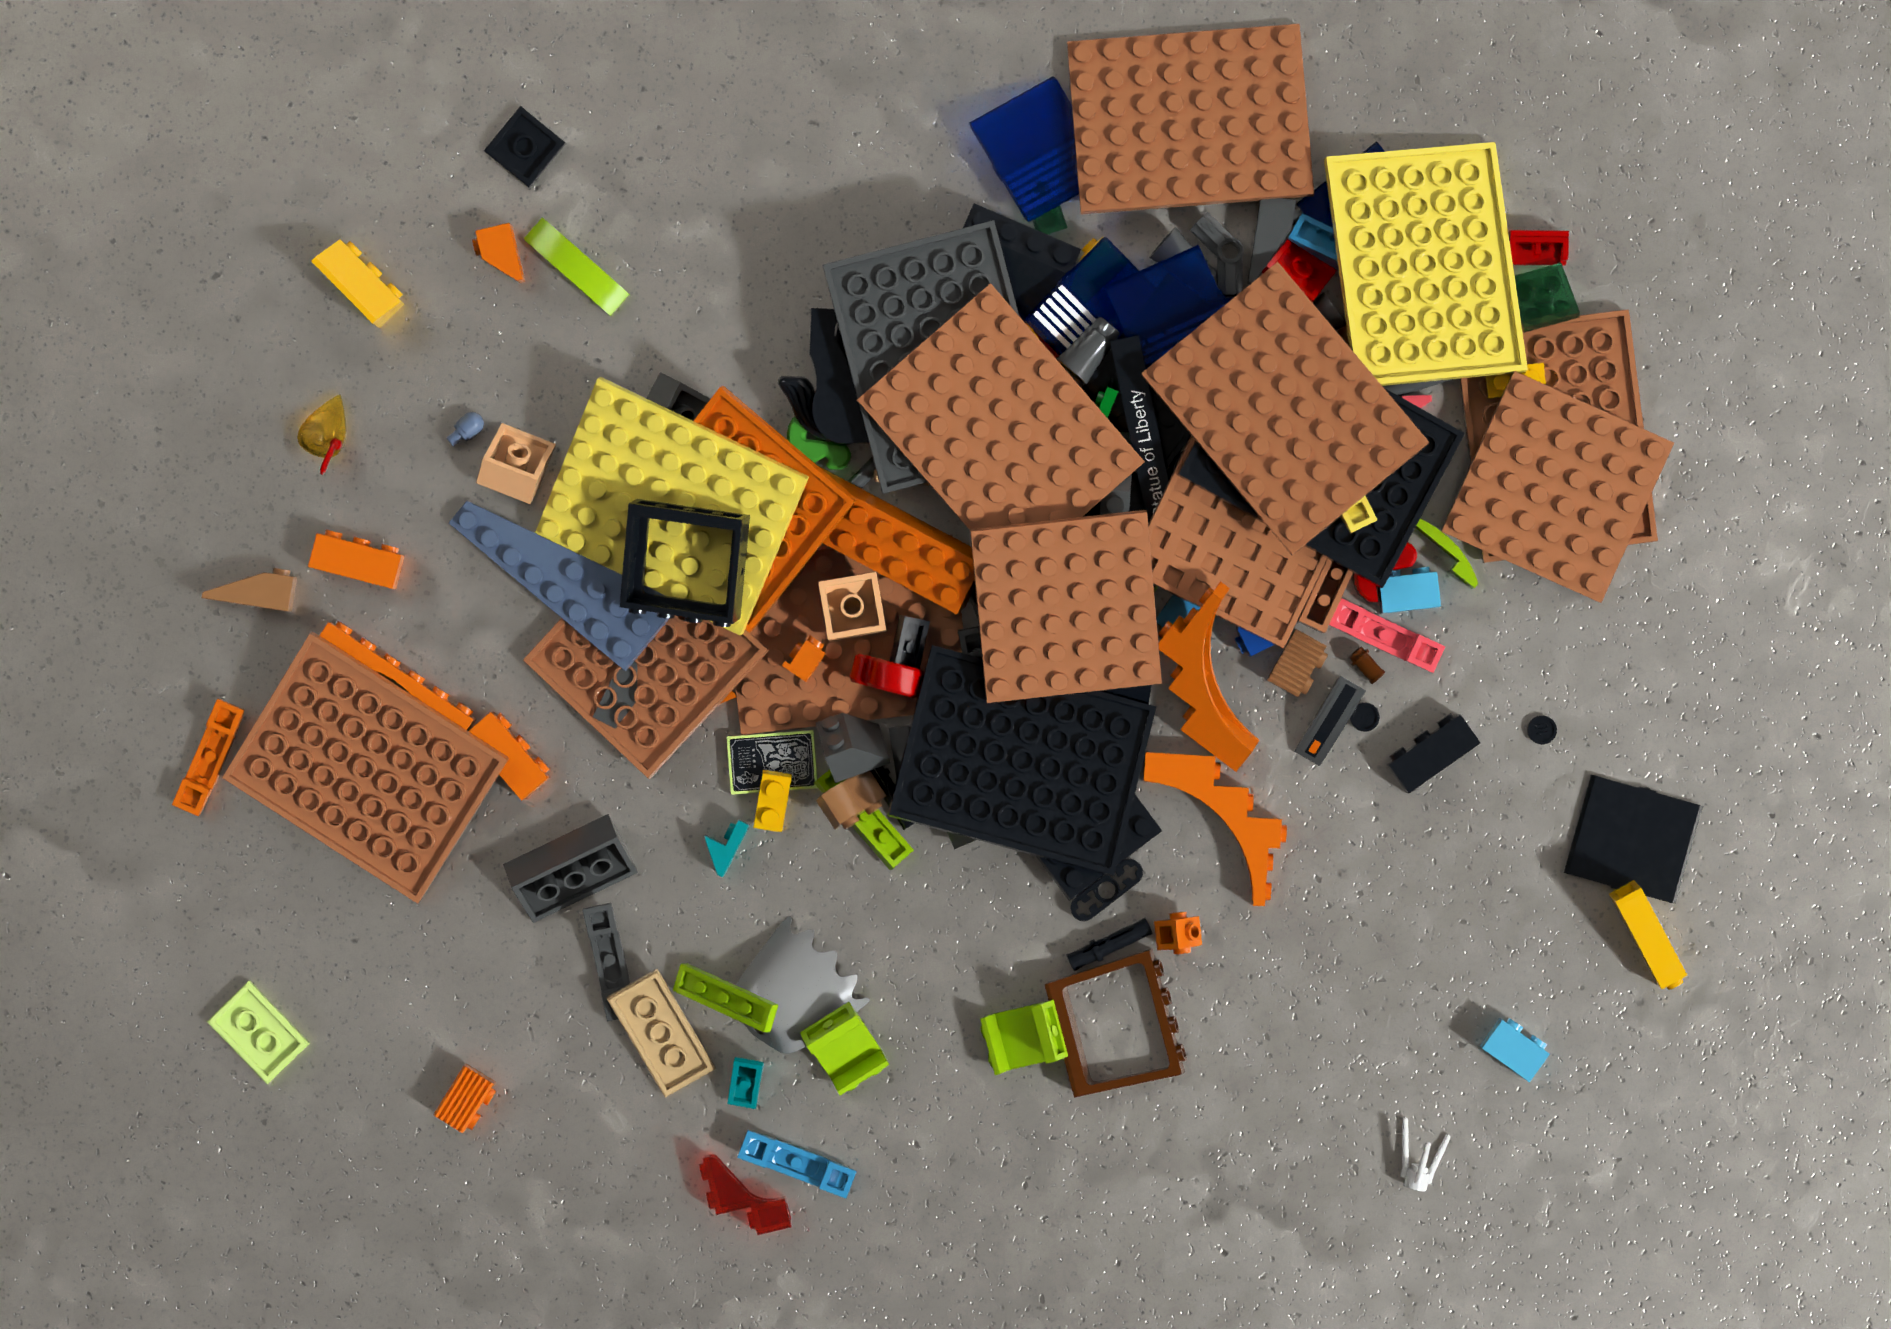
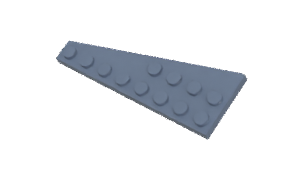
[449,501,669,671]

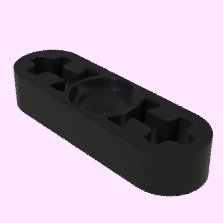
[1070,859,1143,921]

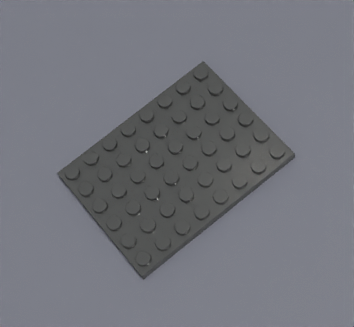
[822,220,1019,494]

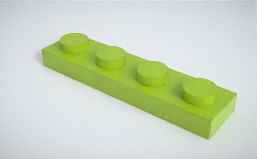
[814,769,914,871]
[672,963,778,1032]

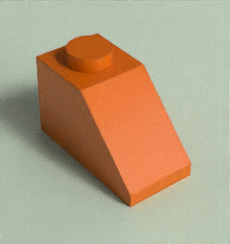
[472,223,525,283]

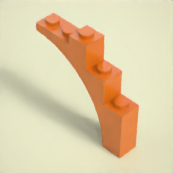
[1158,581,1259,772]
[1143,752,1287,906]

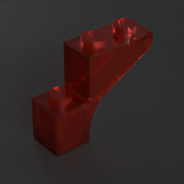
[699,1154,793,1235]

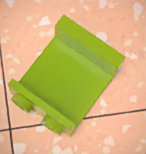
[980,1000,1068,1075]
[800,1002,889,1095]

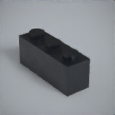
[1386,713,1480,793]

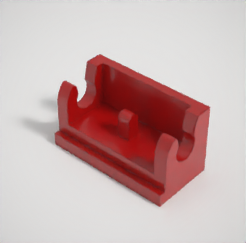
[1508,230,1569,266]

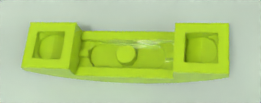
[524,217,630,316]
[1415,519,1478,589]

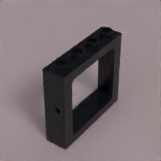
[620,499,750,627]

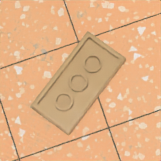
[607,968,716,1097]

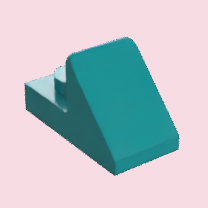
[704,819,750,877]
[727,1057,764,1109]

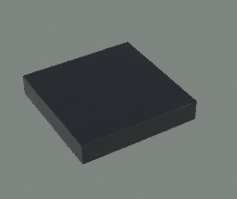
[484,106,566,188]

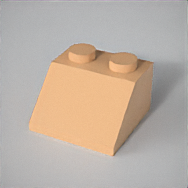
[476,423,556,504]
[818,572,887,641]

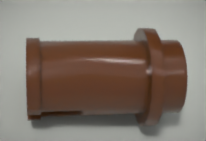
[1349,646,1385,684]

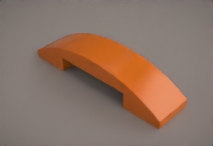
[172,698,245,816]

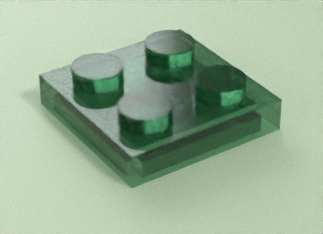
[1515,263,1580,333]

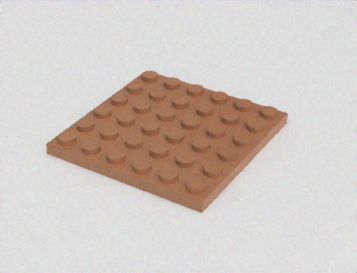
[1441,371,1674,603]
[970,510,1162,703]
[523,615,769,779]

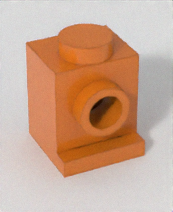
[782,635,826,682]

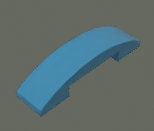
[737,1130,857,1198]

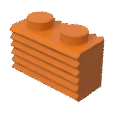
[433,1064,496,1133]

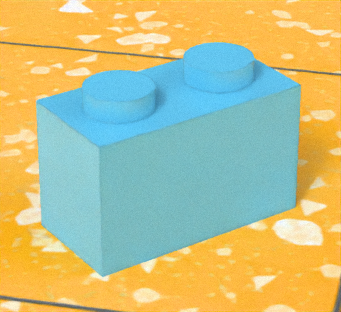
[1378,567,1441,614]
[1479,1018,1550,1082]

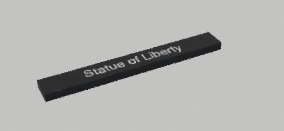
[1110,334,1170,523]

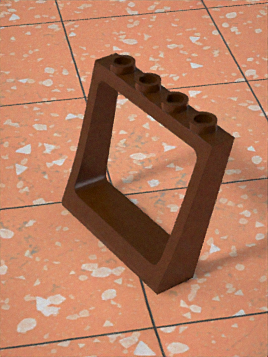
[1044,949,1187,1098]

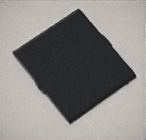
[1564,775,1703,904]

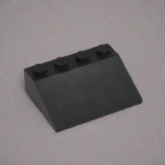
[963,203,1081,336]

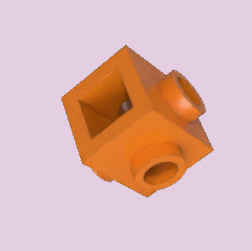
[1154,912,1202,954]

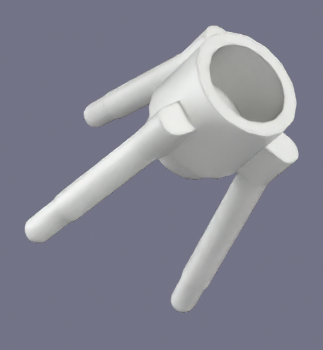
[1400,1117,1450,1191]

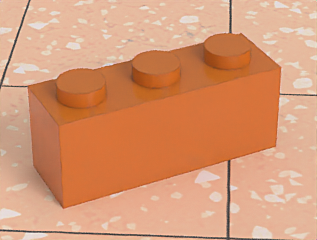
[308,530,405,590]
[468,712,551,801]

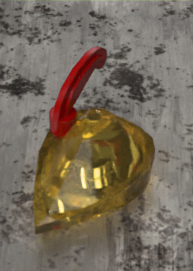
[297,394,347,475]

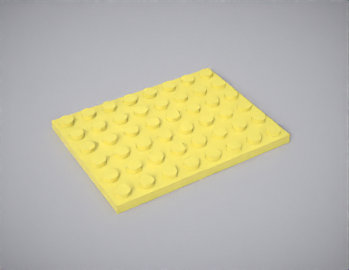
[1324,142,1528,386]
[535,377,809,636]

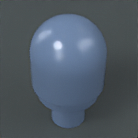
[447,412,484,447]

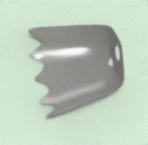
[737,916,870,1054]

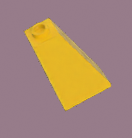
[1609,880,1688,990]

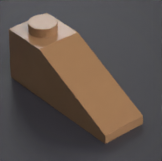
[201,568,297,612]

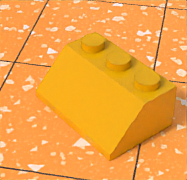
[311,239,404,328]

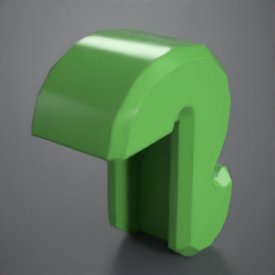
[787,416,851,470]

